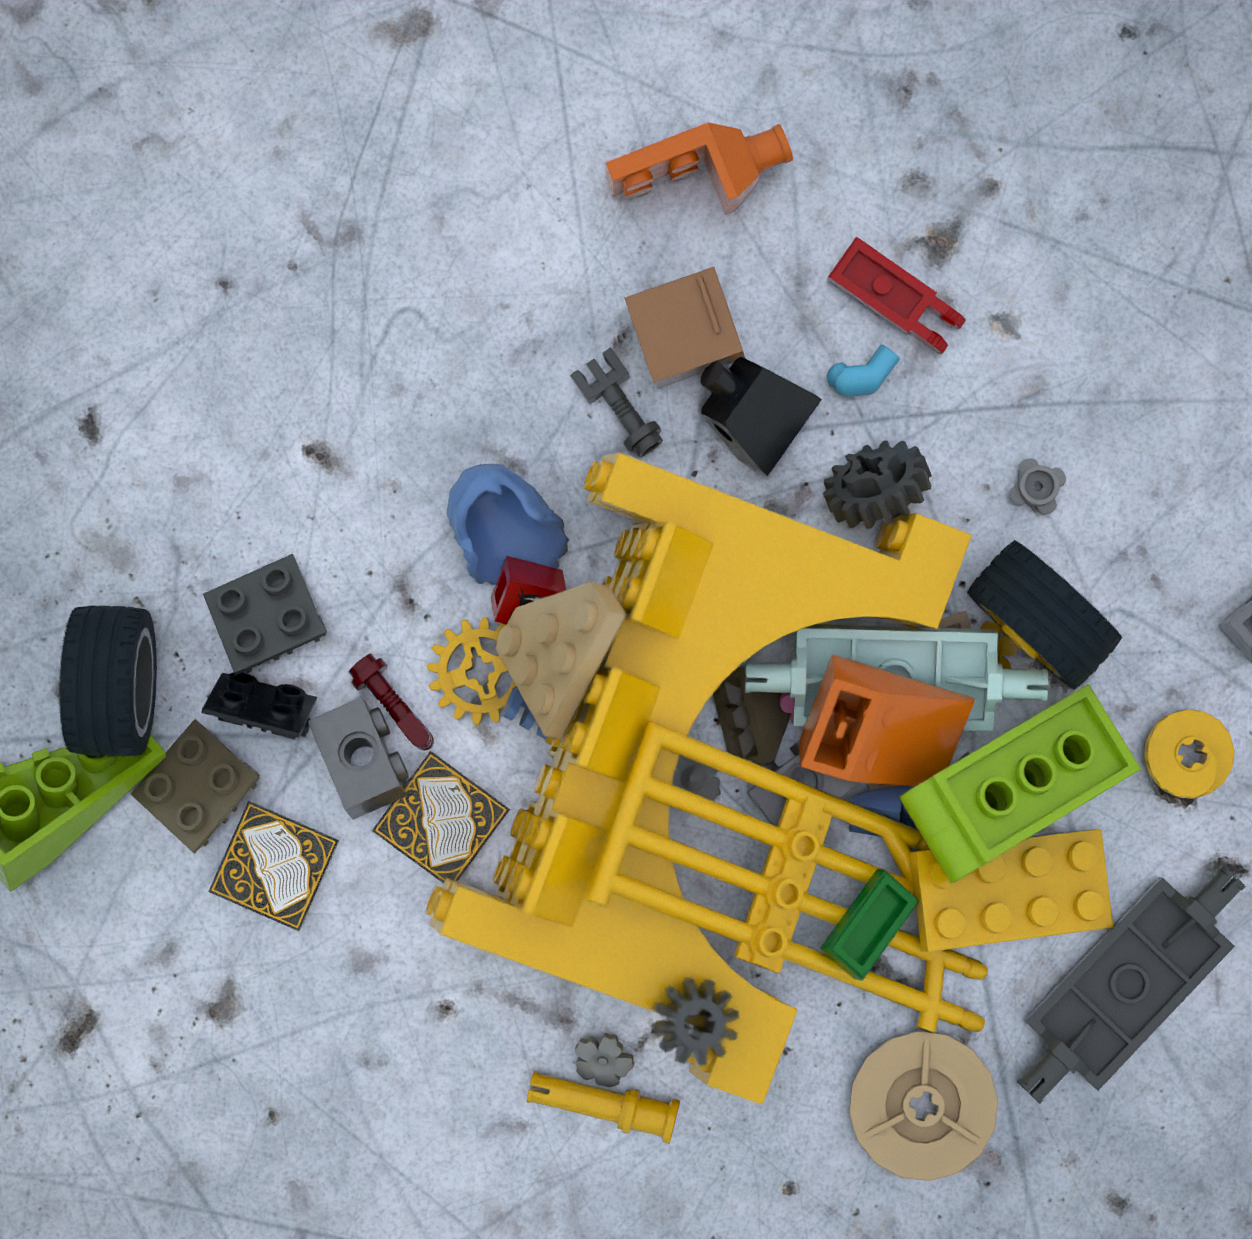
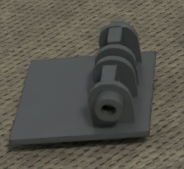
[203,554,327,675]

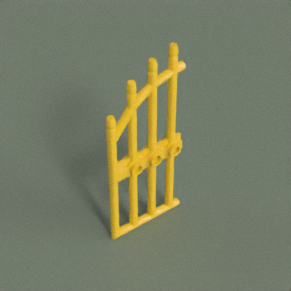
[587,721,988,1033]

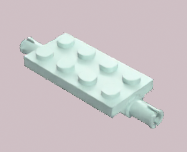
[745,625,1048,731]

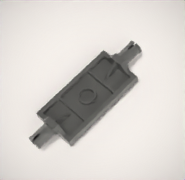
[1017,865,1246,1104]

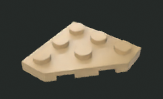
[495,582,626,739]

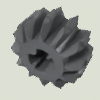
[651,977,739,1065]

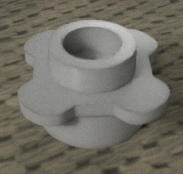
[1010,458,1066,515]

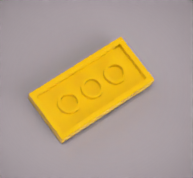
[909,829,1113,952]

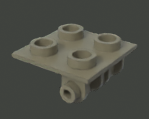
[131,719,260,853]

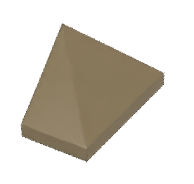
[713,666,791,765]

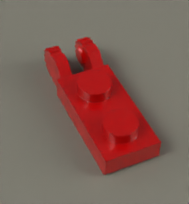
[827,237,966,354]

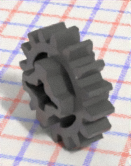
[823,440,932,529]

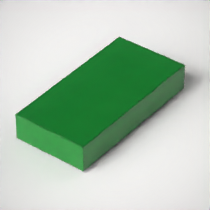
[820,869,919,981]

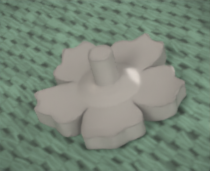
[672,755,721,801]
[575,1033,635,1087]

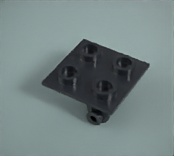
[201,672,317,740]

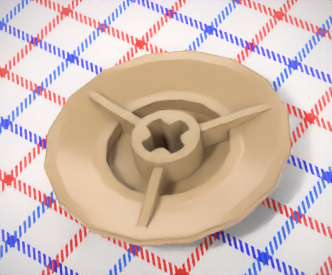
[849,1031,998,1181]

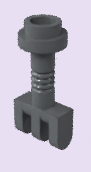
[570,347,663,457]

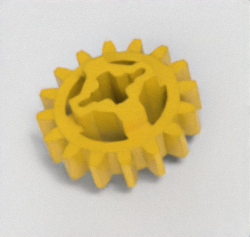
[427,617,516,725]

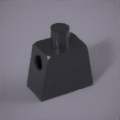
[700,357,822,476]

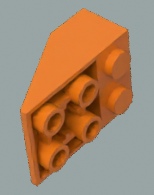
[799,654,975,786]

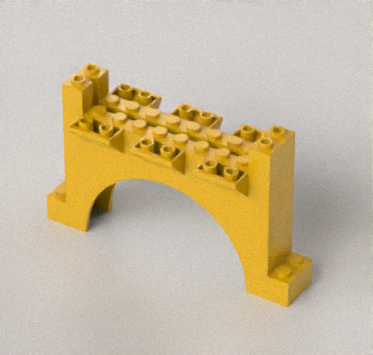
[425,452,972,1105]

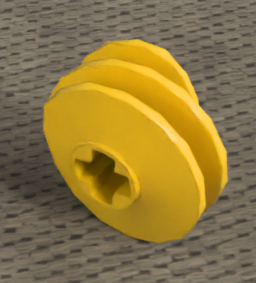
[1144,709,1235,799]

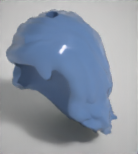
[446,464,569,585]

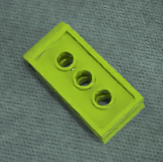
[899,684,1141,884]

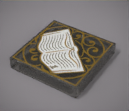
[372,751,511,884]
[208,801,340,931]

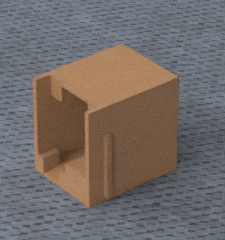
[625,267,745,389]

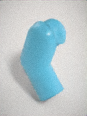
[827,345,900,397]

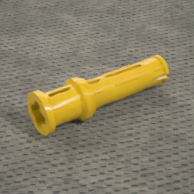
[526,1071,680,1144]

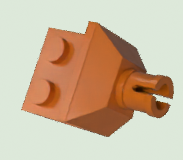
[605,122,793,215]

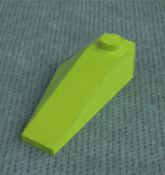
[0,735,166,892]

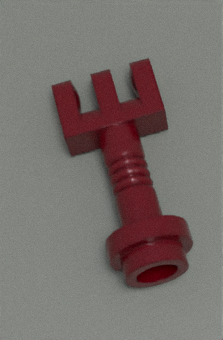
[349,654,434,751]

